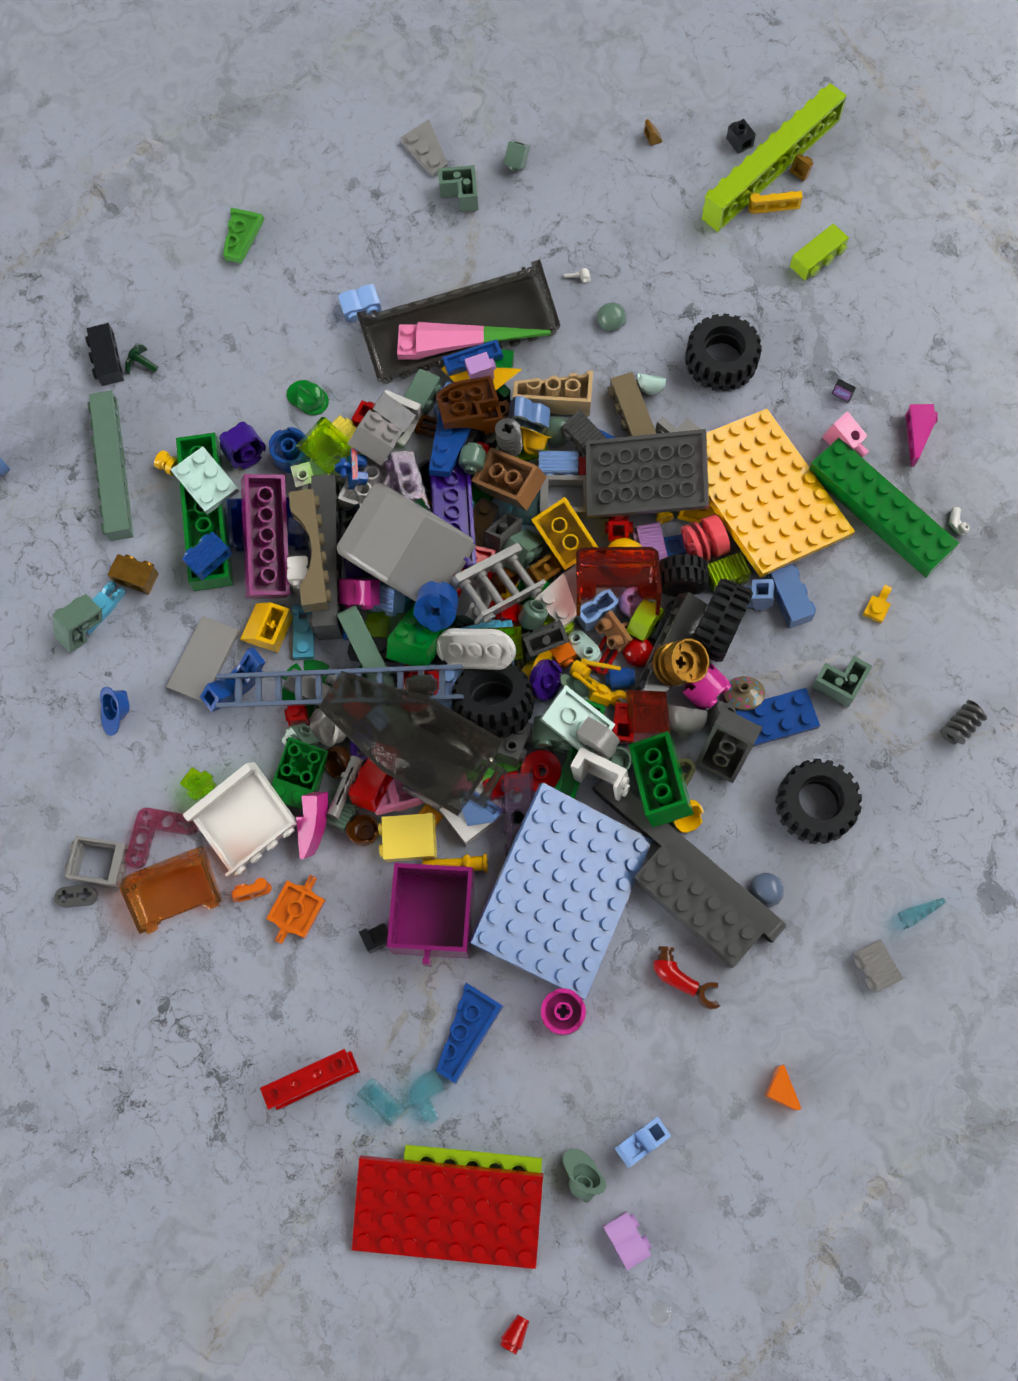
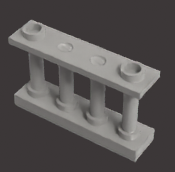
[449,543,546,625]

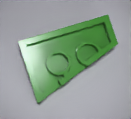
[223,207,265,264]

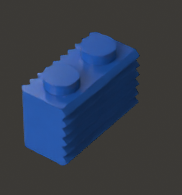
[182,532,232,580]

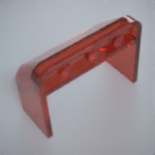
[576,547,662,616]

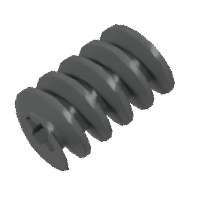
[495,418,523,457]
[940,699,987,744]

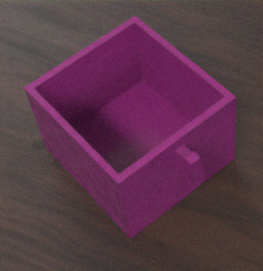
[387,863,475,967]

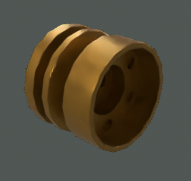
[652,639,709,686]

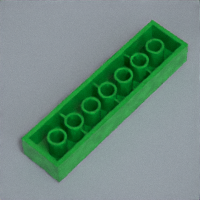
[176,432,234,591]
[809,438,959,578]

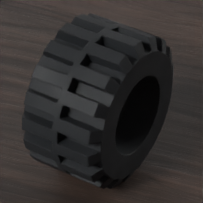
[657,554,709,597]

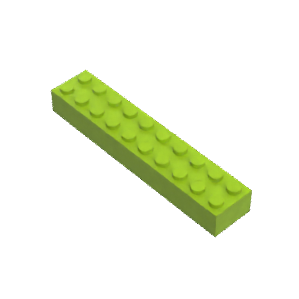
[702,83,847,232]

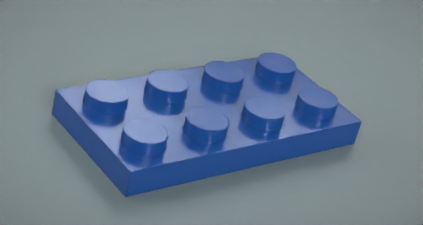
[735,688,820,747]

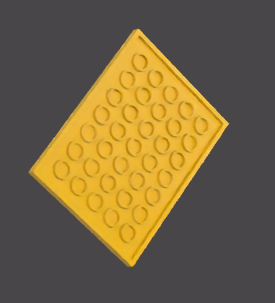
[707,409,855,578]

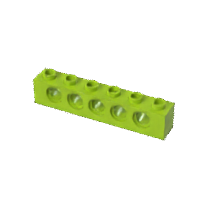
[404,1144,542,1173]

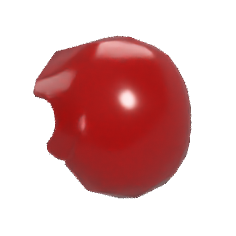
[622,637,653,668]

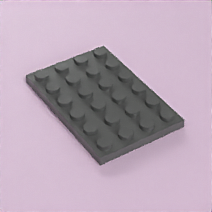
[586,429,709,519]

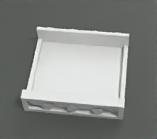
[183,762,297,877]

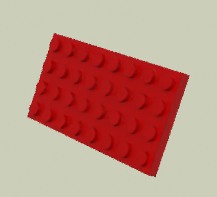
[352,1155,544,1269]

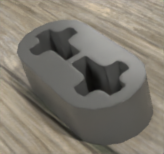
[54,885,98,908]

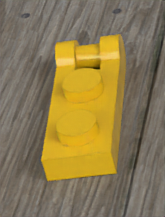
[748,191,803,214]

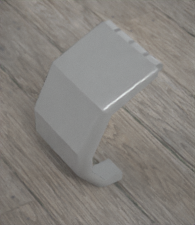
[336,483,476,601]

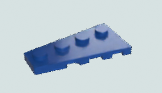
[429,412,472,477]
[436,983,504,1084]

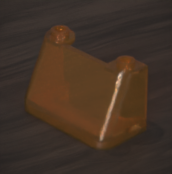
[119,846,222,934]

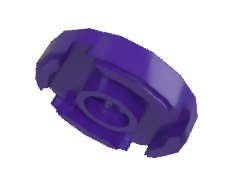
[529,659,562,701]

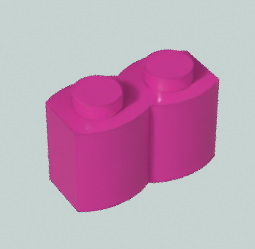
[339,578,380,609]

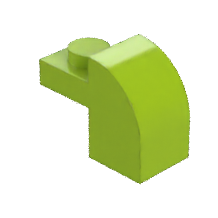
[626,599,664,641]

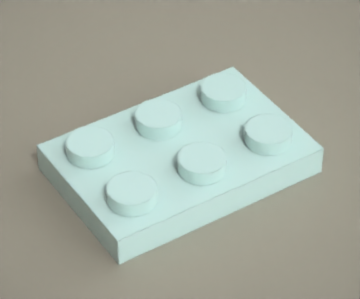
[171,447,239,515]
[539,685,615,754]

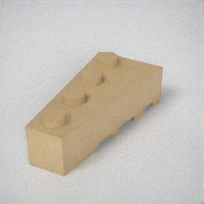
[513,370,593,416]

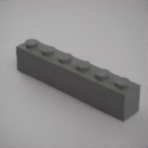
[628,592,708,714]

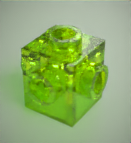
[179,767,217,801]

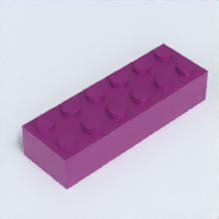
[241,474,290,599]

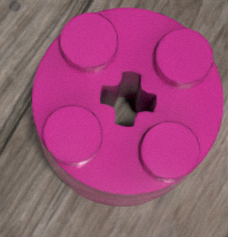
[682,663,732,710]
[541,988,586,1036]

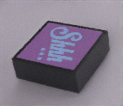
[832,379,856,402]

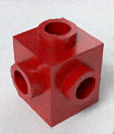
[605,515,633,541]

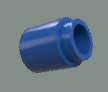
[605,667,635,690]

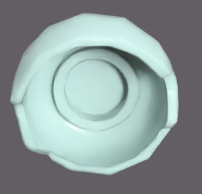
[637,373,666,395]

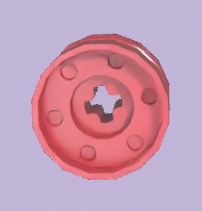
[681,514,730,561]

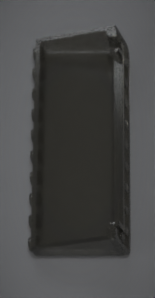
[357,260,561,385]

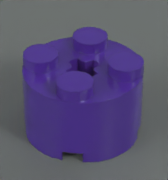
[219,421,266,469]

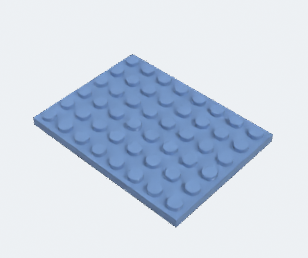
[468,783,653,999]

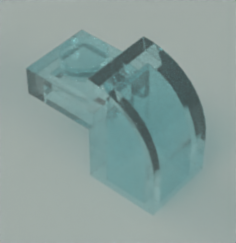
[410,1069,446,1124]

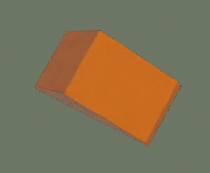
[764,1064,802,1111]

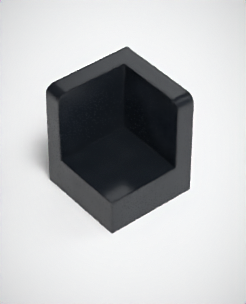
[359,923,388,954]

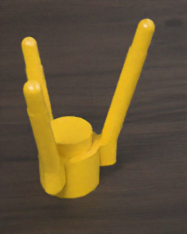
[570,658,621,692]

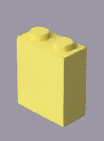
[378,813,437,862]

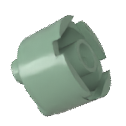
[531,715,573,754]

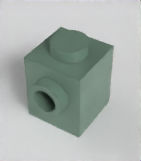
[503,140,531,171]

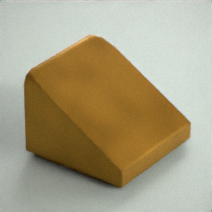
[644,119,663,146]

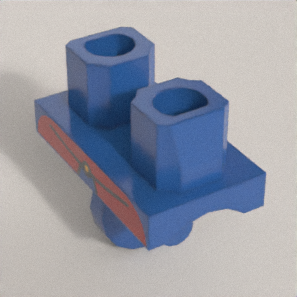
[335,448,368,490]

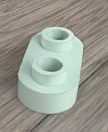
[568,630,602,662]

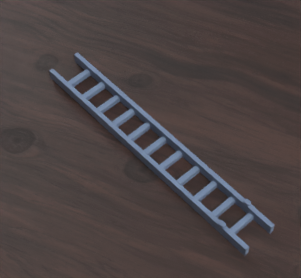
[216,664,464,708]

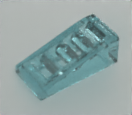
[898,898,946,930]

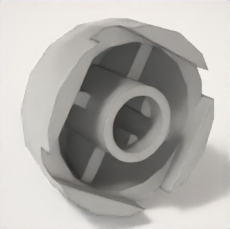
[665,705,708,738]

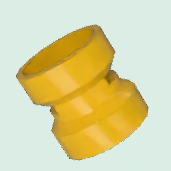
[154,450,178,476]

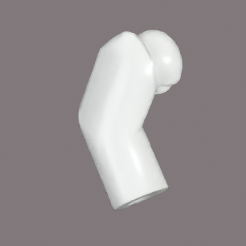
[949,507,970,535]

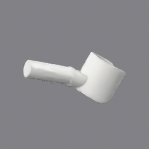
[564,268,591,283]

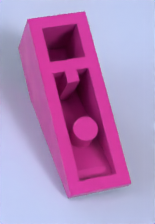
[905,404,938,467]

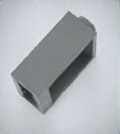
[540,475,588,520]
[64,836,131,889]

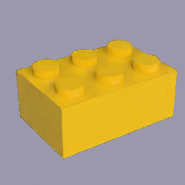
[531,497,599,570]

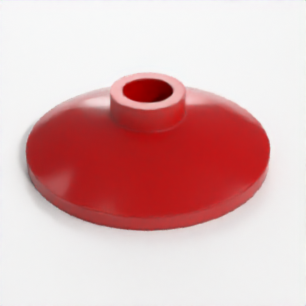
[521,750,561,791]

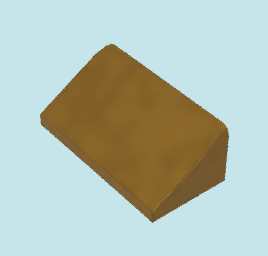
[525,552,564,583]

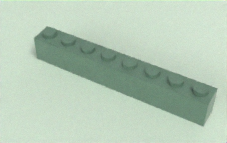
[87,390,134,541]

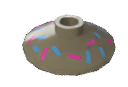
[723,676,765,711]

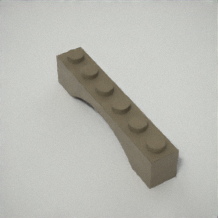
[289,489,332,613]

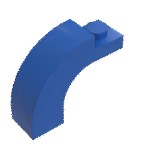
[200,647,266,712]

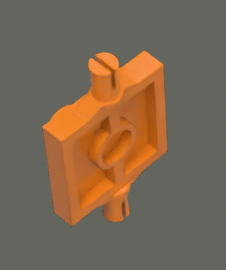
[266,875,326,944]

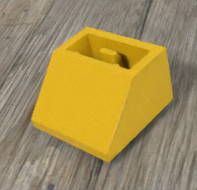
[240,602,293,653]

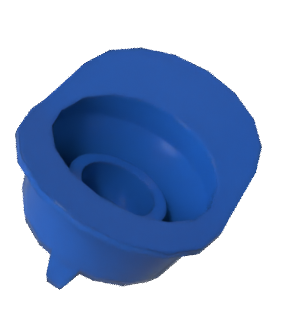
[100,686,130,736]

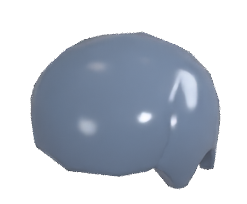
[750,873,784,907]

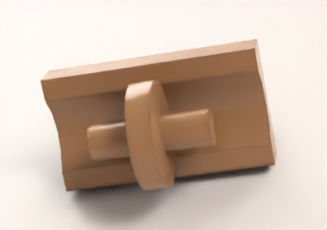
[595,611,633,653]

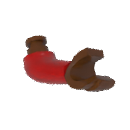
[653,946,720,1010]

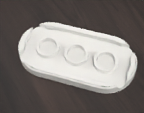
[436,628,516,670]

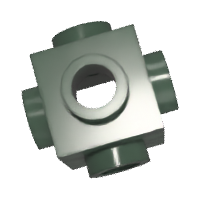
[281,723,319,746]

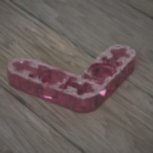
[126,808,198,869]

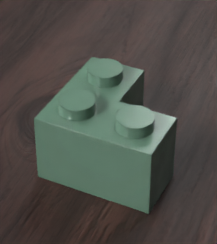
[438,165,478,212]
[502,528,546,580]
[52,594,103,653]
[811,656,872,707]

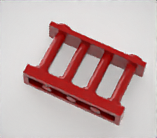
[260,1049,360,1110]

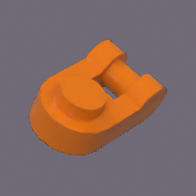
[231,878,272,902]

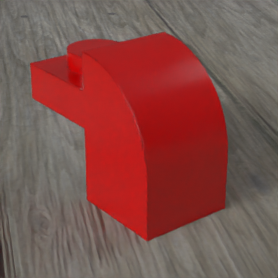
[612,702,636,744]

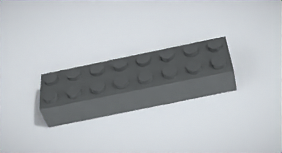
[308,474,343,640]

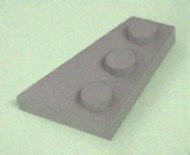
[400,119,448,178]

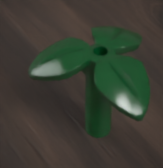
[125,344,158,374]

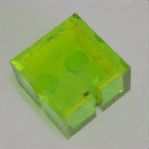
[295,417,353,475]

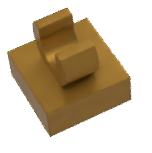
[789,153,814,181]

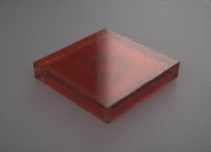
[626,690,670,734]

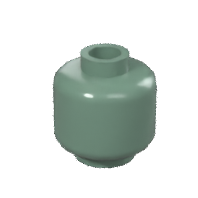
[458,443,486,474]
[518,600,548,630]

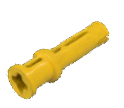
[423,853,488,873]

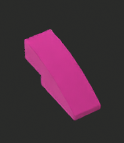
[296,792,328,859]

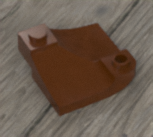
[436,375,503,434]

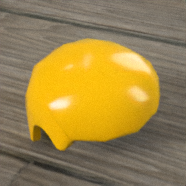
[673,799,704,833]

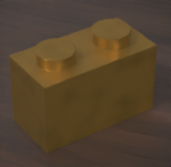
[107,554,159,595]

